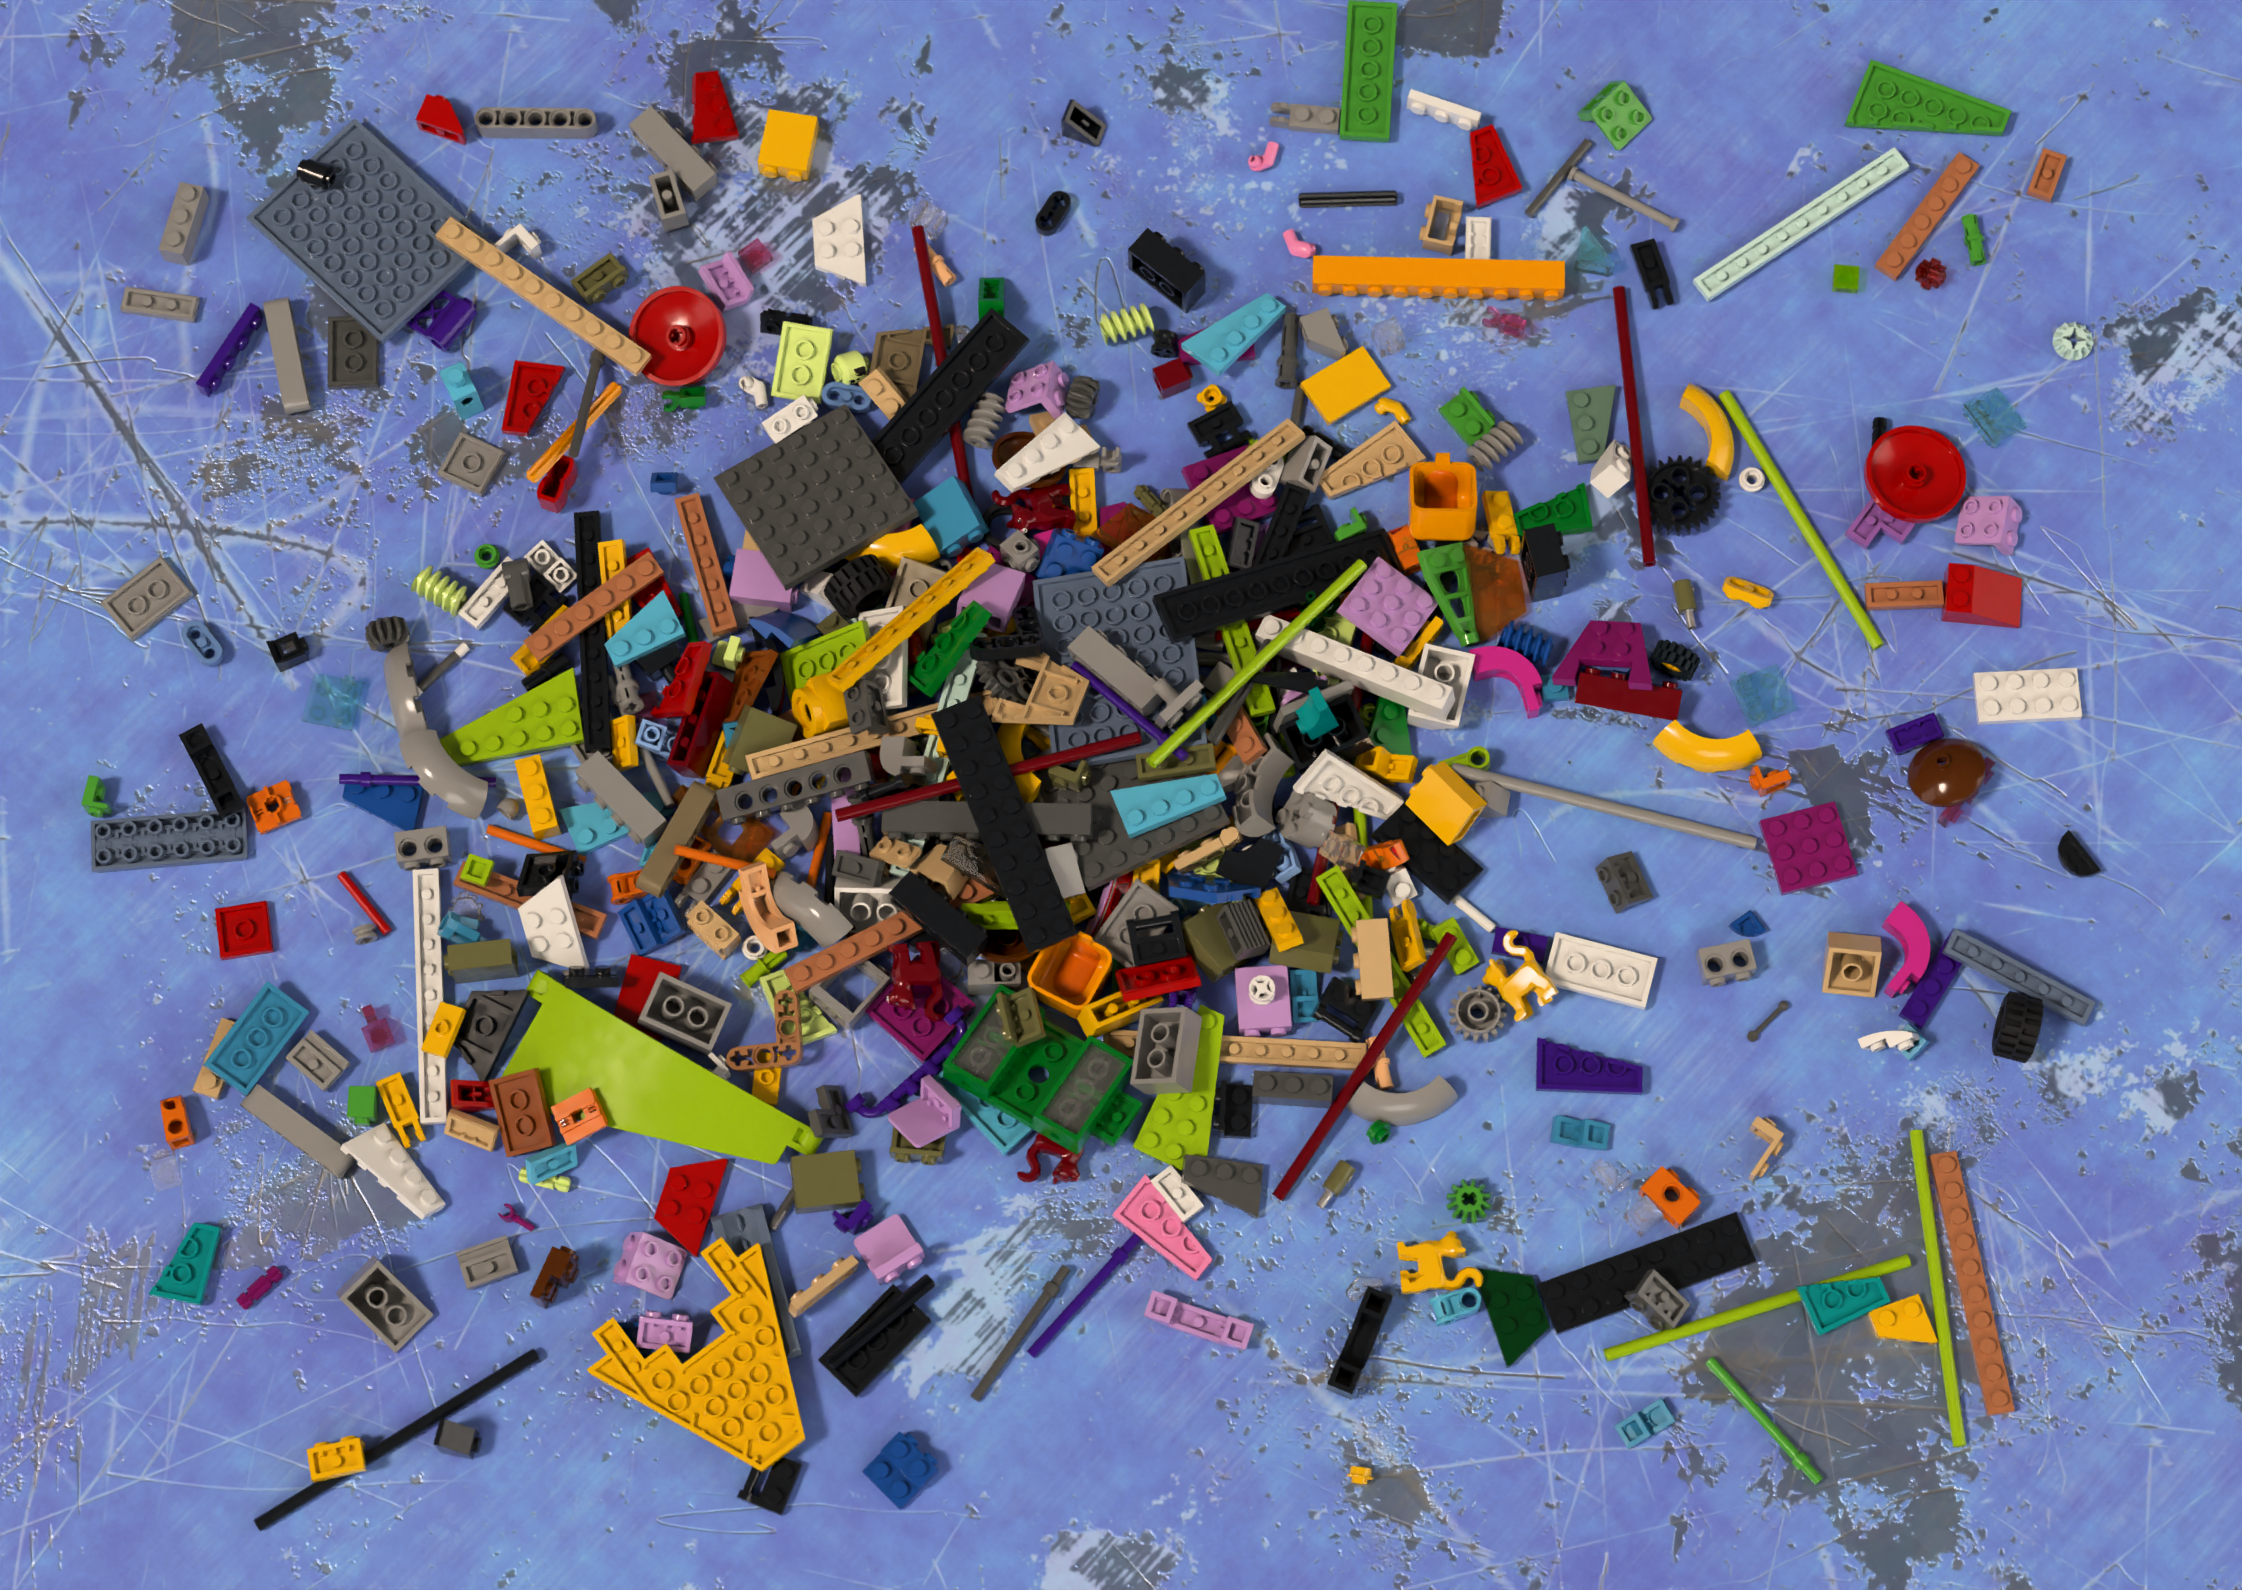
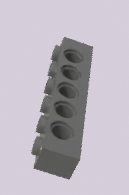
[716,750,877,826]

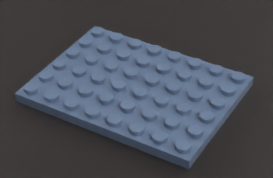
[246,118,491,345]
[1032,556,1208,769]

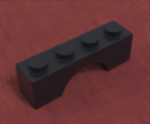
[1326,1286,1393,1400]

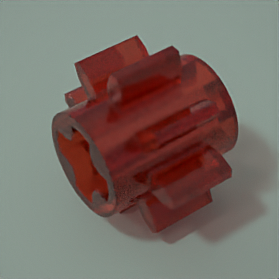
[1915,257,1947,290]

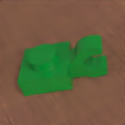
[662,386,707,412]

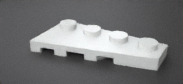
[340,1123,445,1220]

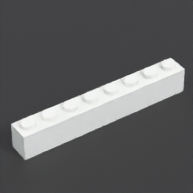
[1255,615,1455,722]

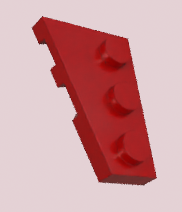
[1469,124,1523,209]
[501,360,565,437]
[650,641,713,719]

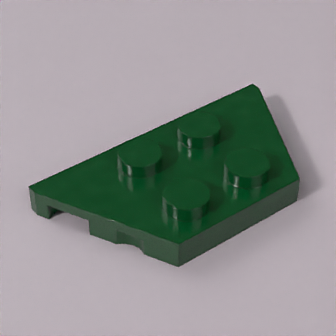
[1477,1268,1550,1368]

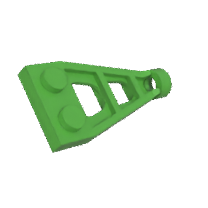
[1416,542,1481,648]

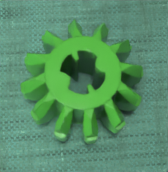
[1446,1179,1491,1224]

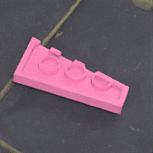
[1112,1174,1212,1282]

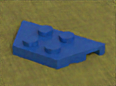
[1167,873,1261,904]

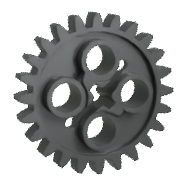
[975,658,1039,705]

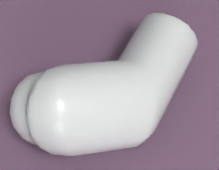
[739,376,768,409]

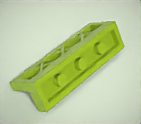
[961,901,1071,929]

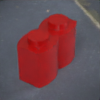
[537,455,577,514]

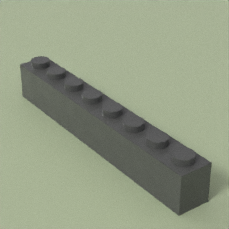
[881,801,1094,843]

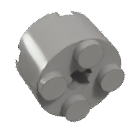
[1276,791,1337,849]

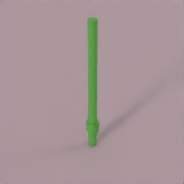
[1705,1357,1823,1485]

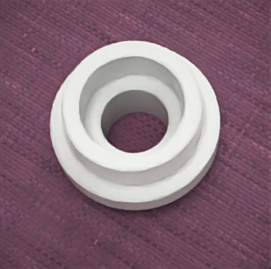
[1739,467,1765,493]
[742,935,768,961]

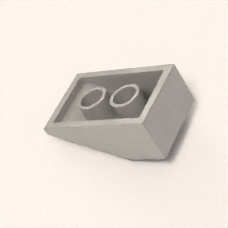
[336,1255,434,1353]

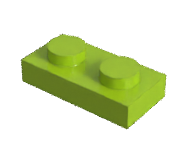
[1430,917,1480,975]

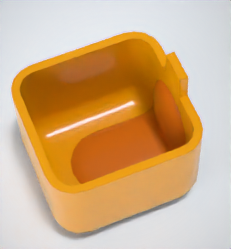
[1408,453,1477,541]
[1027,931,1112,1019]

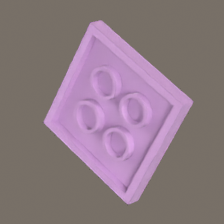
[1336,556,1438,657]

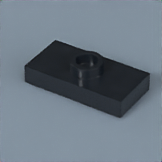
[1225,516,1260,571]

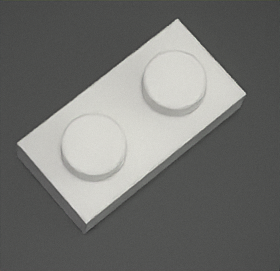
[1150,1165,1204,1224]

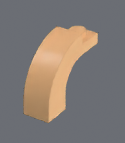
[738,861,799,954]

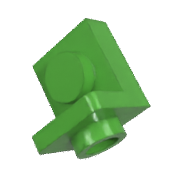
[1334,507,1368,542]
[81,775,112,818]

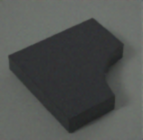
[1215,837,1284,893]

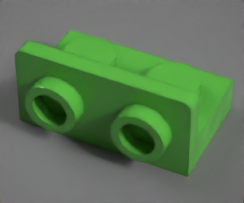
[1439,386,1496,447]

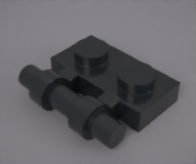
[1187,401,1252,459]
[502,572,570,635]
[1285,867,1332,918]

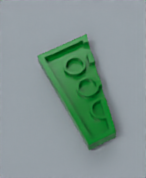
[908,600,992,698]

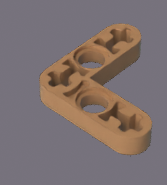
[726,989,803,1072]

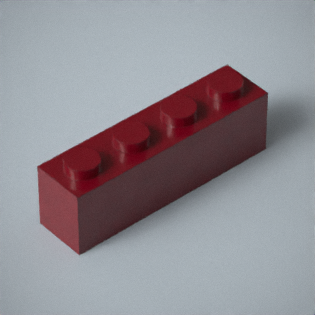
[1574,667,1683,721]
[666,671,735,779]

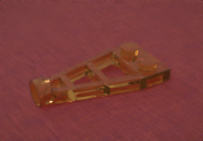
[672,784,775,871]

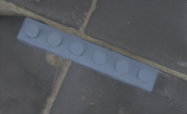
[1942,928,2096,1027]

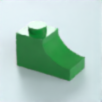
[978,278,1005,321]

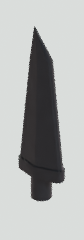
[1249,672,1328,695]

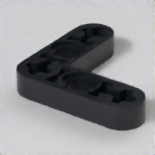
[970,606,1044,661]

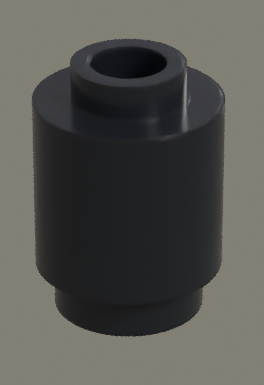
[296,159,336,190]

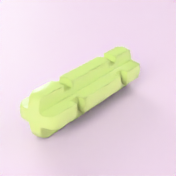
[519,1167,571,1192]

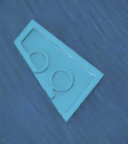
[604,590,686,669]

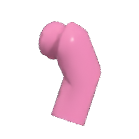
[1248,141,1279,172]
[1283,229,1316,258]

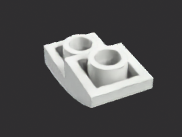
[523,540,577,593]
[1858,1031,1920,1052]

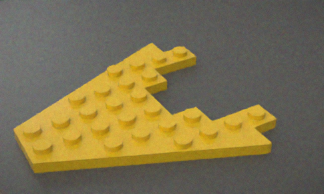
[587,1237,806,1472]

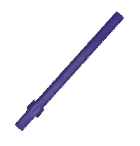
[1070,661,1189,761]
[339,772,496,787]
[1026,1233,1141,1358]

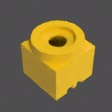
[792,672,850,738]

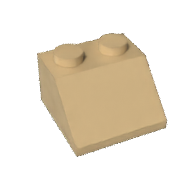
[1822,932,1882,998]

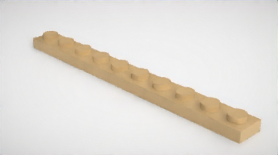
[435,216,652,377]
[1091,418,1305,588]
[745,690,998,781]
[1103,1030,1367,1071]

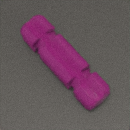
[236,1266,283,1310]

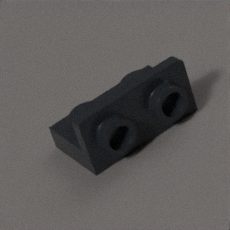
[1214,1081,1253,1139]

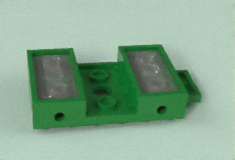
[943,984,1143,1155]

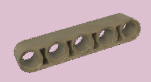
[636,781,717,899]

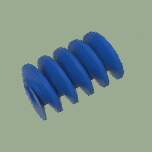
[1497,620,1554,667]

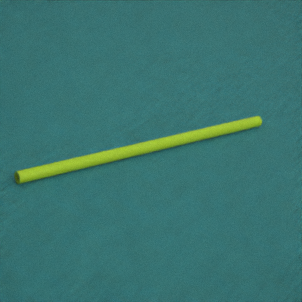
[1718,390,1884,650]
[1146,559,1367,769]
[1909,1129,1966,1448]
[1603,1254,1911,1362]

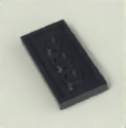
[1371,803,1483,905]
[818,1284,932,1399]

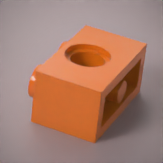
[1638,1166,1701,1230]

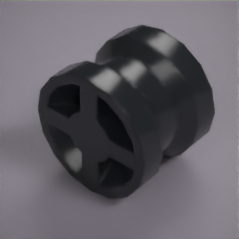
[1151,329,1178,358]

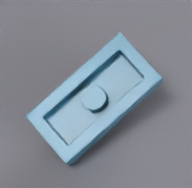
[525,1142,578,1185]

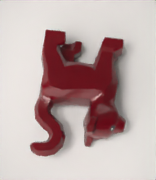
[991,484,1076,534]
[887,941,945,1022]
[1017,1133,1085,1185]

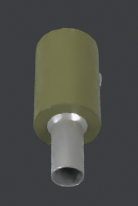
[1672,579,1697,630]
[1316,1160,1356,1209]

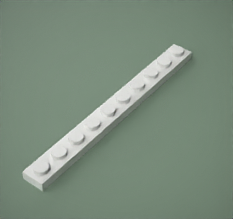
[412,868,448,1125]

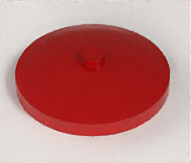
[628,286,727,387]
[1864,425,1966,523]

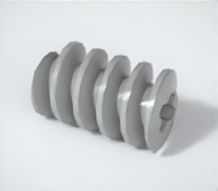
[963,392,1006,449]
[1466,420,1524,472]

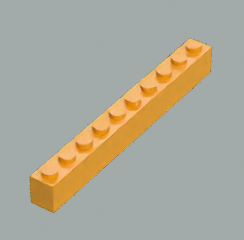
[1312,255,1565,301]

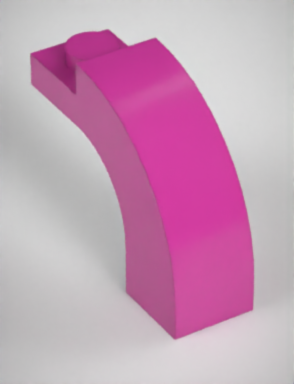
[1468,646,1543,719]
[1882,901,1930,998]

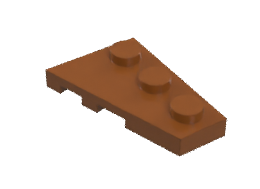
[723,649,779,722]

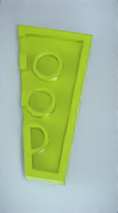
[780,620,871,702]

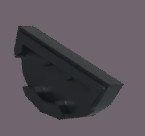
[2057,830,2101,877]

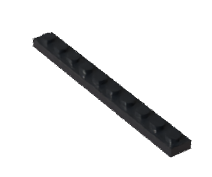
[574,510,612,754]

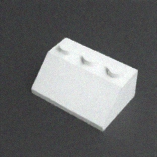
[1407,643,1475,730]
[834,876,913,938]

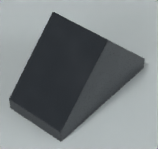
[1061,99,1107,147]

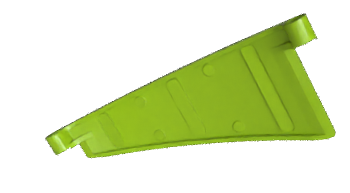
[501,969,823,1165]

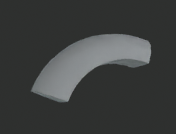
[383,643,429,741]
[399,729,488,820]
[1232,732,1294,837]
[769,871,853,948]
[1346,1075,1458,1126]

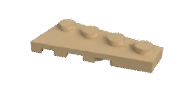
[1318,420,1426,500]

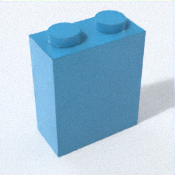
[913,475,990,558]

